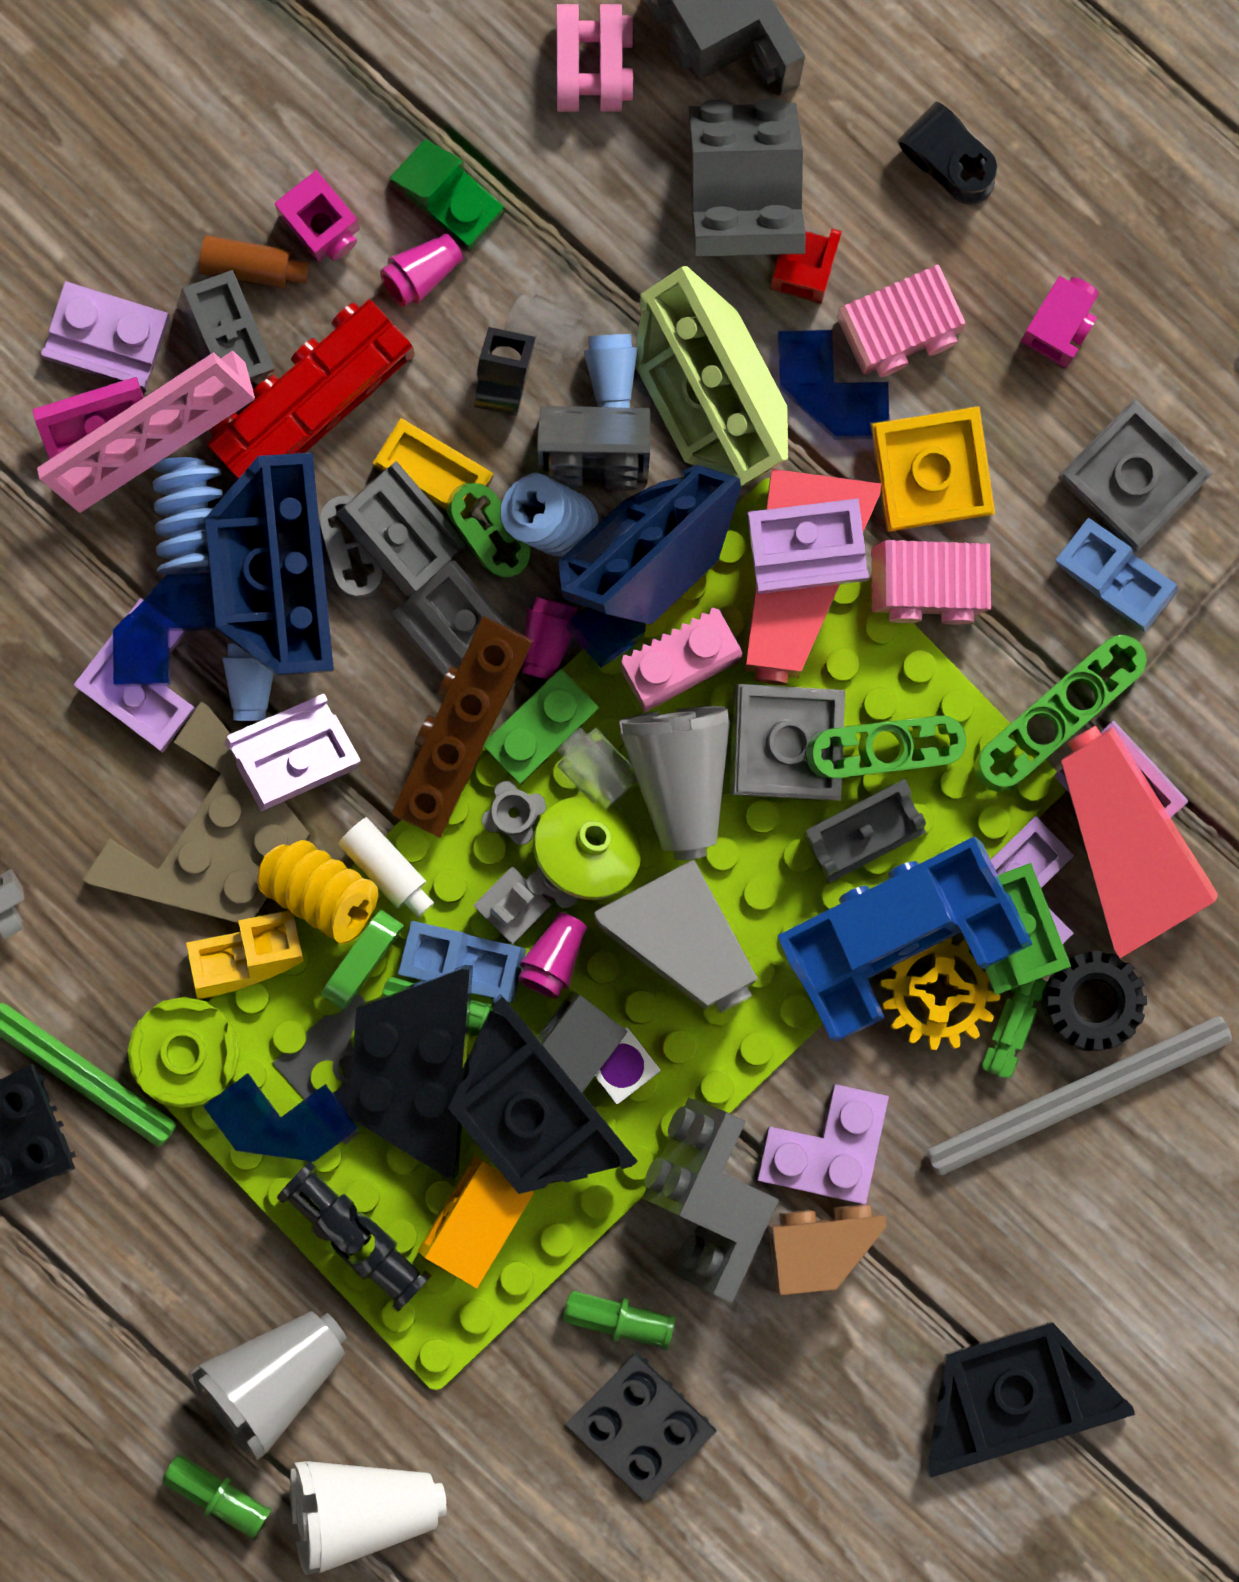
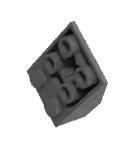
[537,406,650,491]

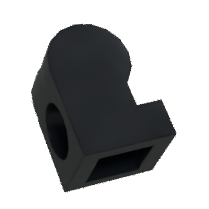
[474,327,536,416]

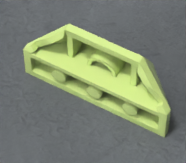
[635,266,788,486]

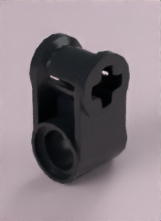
[897,101,997,205]

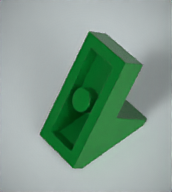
[389,139,505,251]

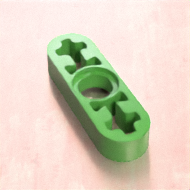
[806,715,966,779]

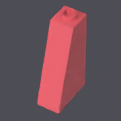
[744,469,881,685]
[1061,725,1218,958]

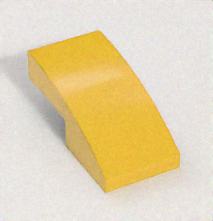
[186,910,303,1000]

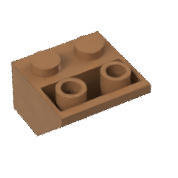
[768,1204,887,1295]

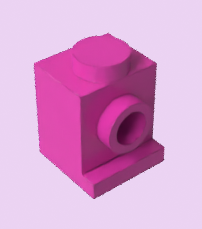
[274,169,360,263]
[1020,275,1099,369]

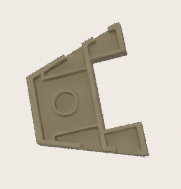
[83,701,311,924]

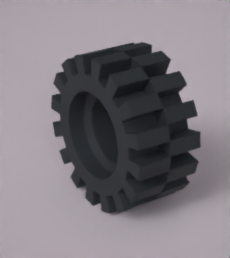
[1043,951,1147,1051]

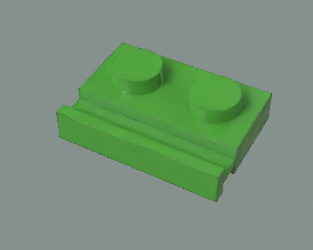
[985,863,1071,995]

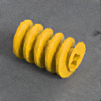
[257,840,378,945]

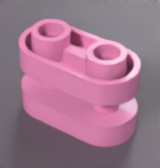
[557,4,633,112]

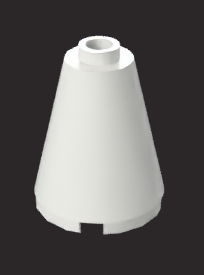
[290,1461,447,1575]

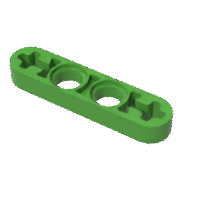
[974,635,1147,792]

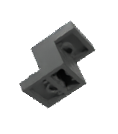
[643,0,805,96]
[689,98,806,256]
[642,1097,779,1303]

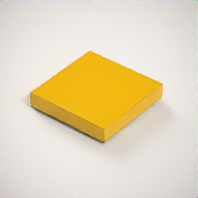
[870,406,995,532]

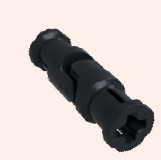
[276,1161,432,1312]

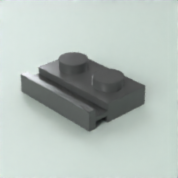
[336,461,467,597]

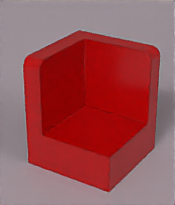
[770,228,842,304]

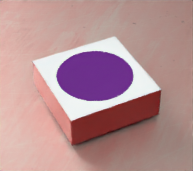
[595,1027,661,1105]

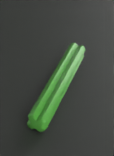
[0,1003,176,1146]

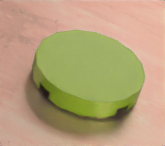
[127,997,240,1108]

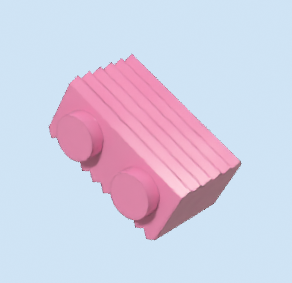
[837,265,966,378]
[871,540,991,625]
[621,608,743,713]

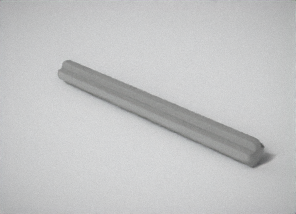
[927,1017,1232,1175]

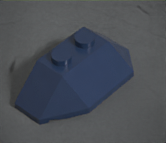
[204,453,334,676]
[558,465,741,624]

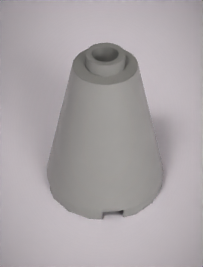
[620,706,730,860]
[188,1311,347,1461]

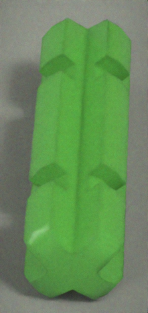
[982,978,1047,1079]

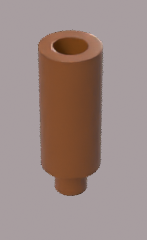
[199,235,310,289]

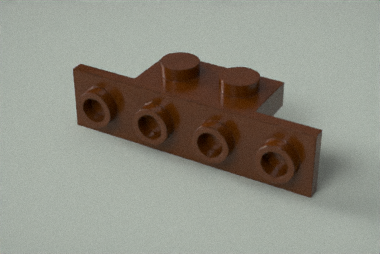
[391,616,534,838]

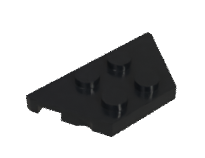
[349,965,473,1179]
[446,994,638,1194]
[926,1321,1135,1478]

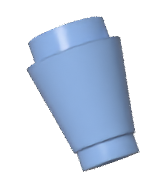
[584,334,638,408]
[222,643,274,721]

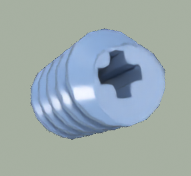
[152,457,223,575]
[501,472,598,557]

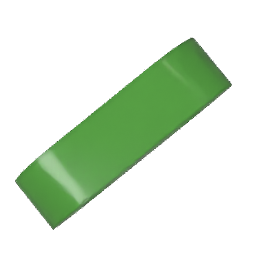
[447,483,530,577]
[321,909,404,1011]

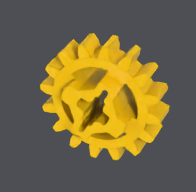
[879,937,1000,1051]

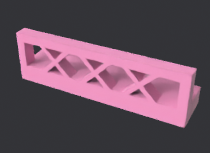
[37,350,255,513]

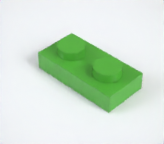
[484,669,599,786]

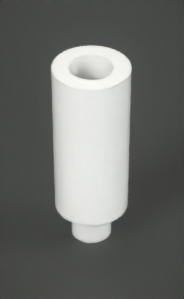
[338,817,434,918]

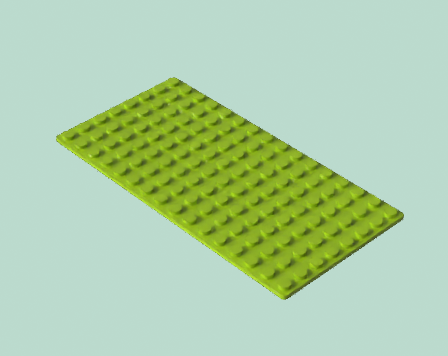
[163,478,1066,1390]

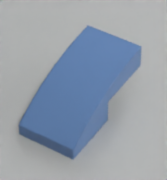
[1055,518,1178,633]
[398,921,526,1003]

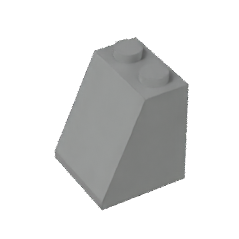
[594,859,758,1013]

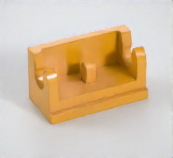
[417,1155,534,1288]

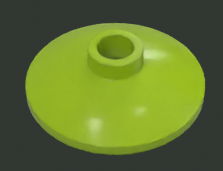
[533,797,641,900]

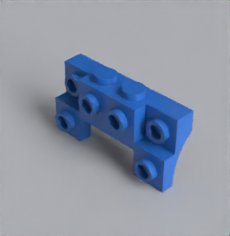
[778,836,1033,1042]

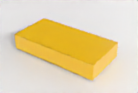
[372,418,494,519]

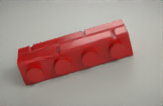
[207,299,415,480]

